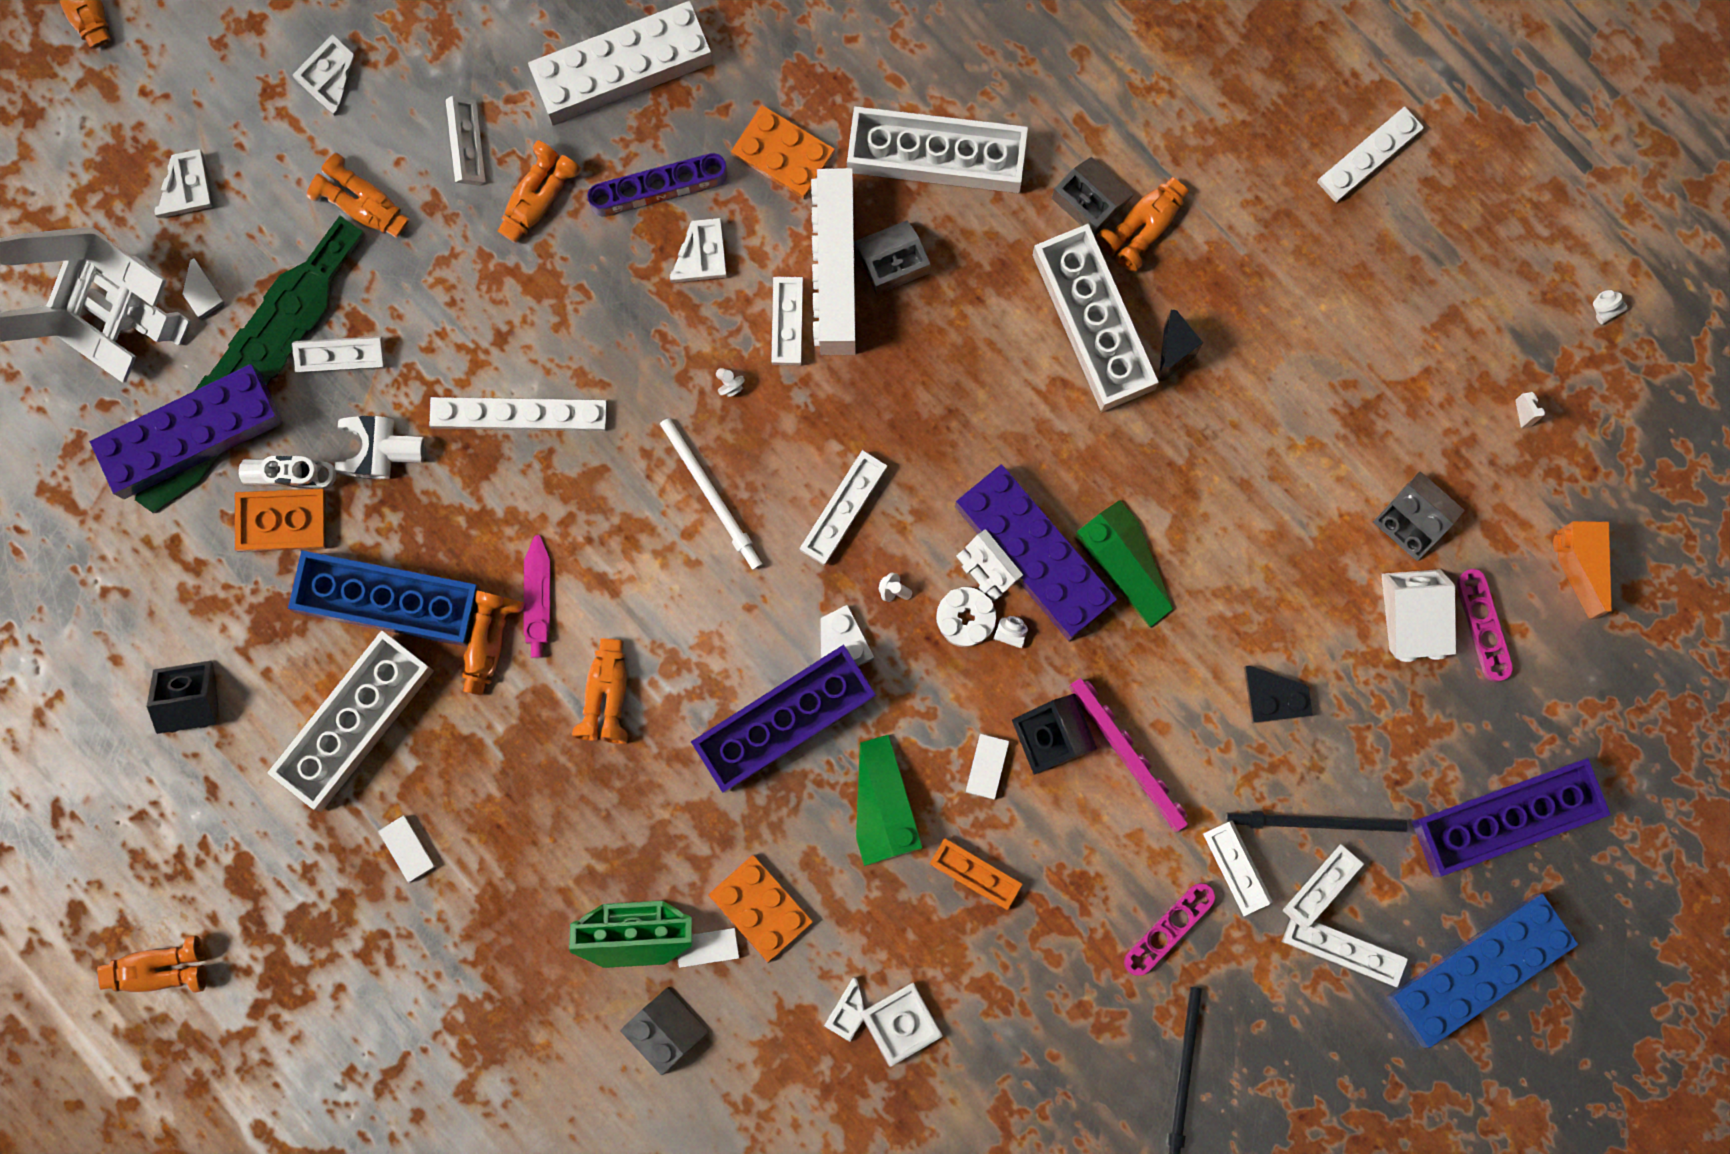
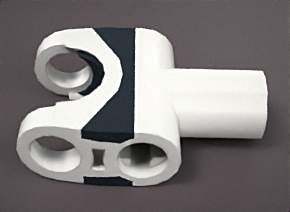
[335,416,425,479]
[239,456,336,489]

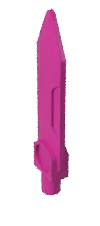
[524,535,550,659]

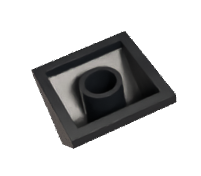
[1158,309,1203,381]

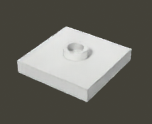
[860,983,943,1067]

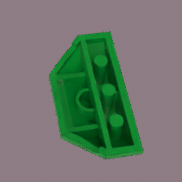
[569,901,692,968]

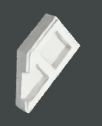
[183,258,225,319]
[1515,392,1545,428]
[824,977,864,1042]

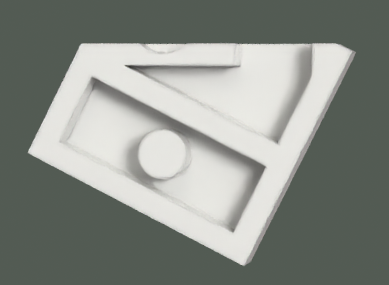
[292,34,354,116]
[821,605,874,667]

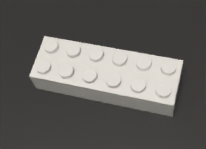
[528,1,713,125]
[847,106,1028,193]
[811,168,855,355]
[1032,224,1159,412]
[268,631,434,812]

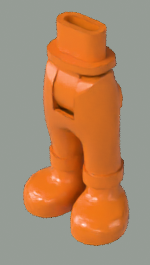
[59,0,111,49]
[497,140,582,243]
[307,153,410,238]
[1096,177,1189,272]
[462,590,525,696]
[572,638,628,744]
[97,935,207,993]

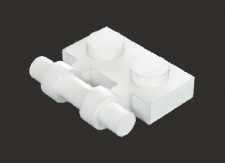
[956,529,1023,602]

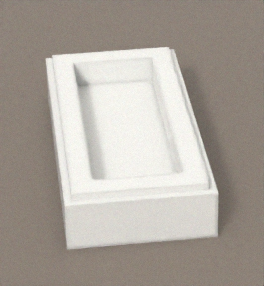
[965,734,1009,800]
[378,815,436,883]
[677,928,739,968]

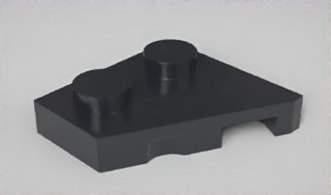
[1244,666,1313,724]

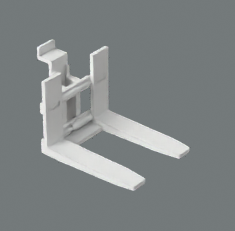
[0,227,190,383]

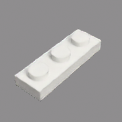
[446,96,486,186]
[772,277,803,365]
[292,336,385,372]
[1203,820,1273,916]
[1282,844,1364,931]

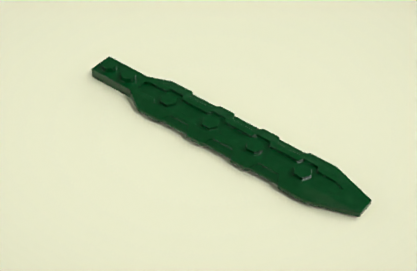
[135,215,365,513]

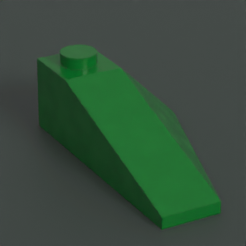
[1074,500,1173,627]
[856,735,922,866]

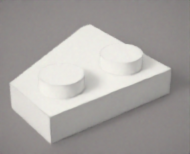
[154,149,213,218]
[670,218,726,283]

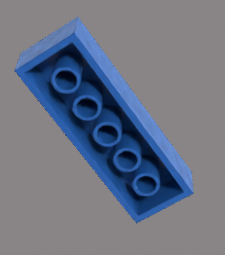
[288,550,481,647]
[1387,894,1578,1048]

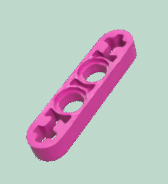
[1457,569,1513,682]
[1124,883,1215,976]

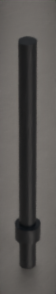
[1226,810,1407,832]
[1166,987,1202,1154]

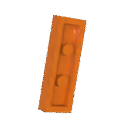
[929,838,1022,910]

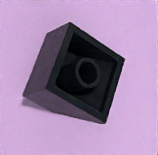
[146,660,218,734]
[1012,693,1098,775]

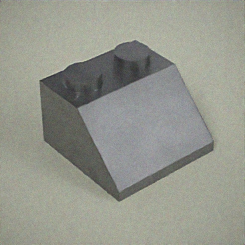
[620,988,708,1076]

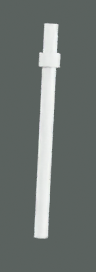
[660,418,763,570]

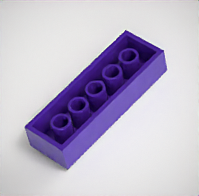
[89,364,284,499]
[955,464,1117,641]
[691,644,877,793]
[1411,758,1611,878]

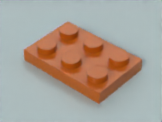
[731,105,835,199]
[235,489,326,552]
[708,855,813,963]

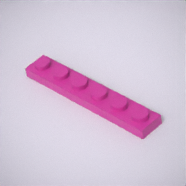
[1069,678,1188,833]

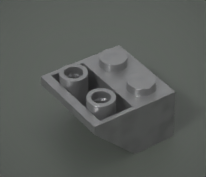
[1052,157,1134,237]
[854,220,930,295]
[1373,471,1464,561]

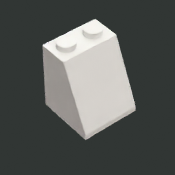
[1382,569,1456,662]

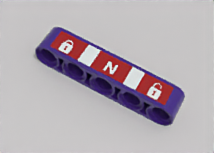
[587,153,728,217]

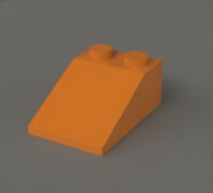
[1553,521,1612,619]

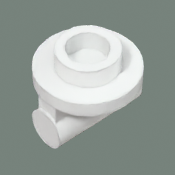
[1593,290,1627,324]
[716,368,745,397]
[879,572,912,602]
[994,616,1028,649]

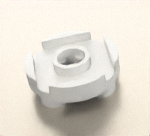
[936,587,996,647]

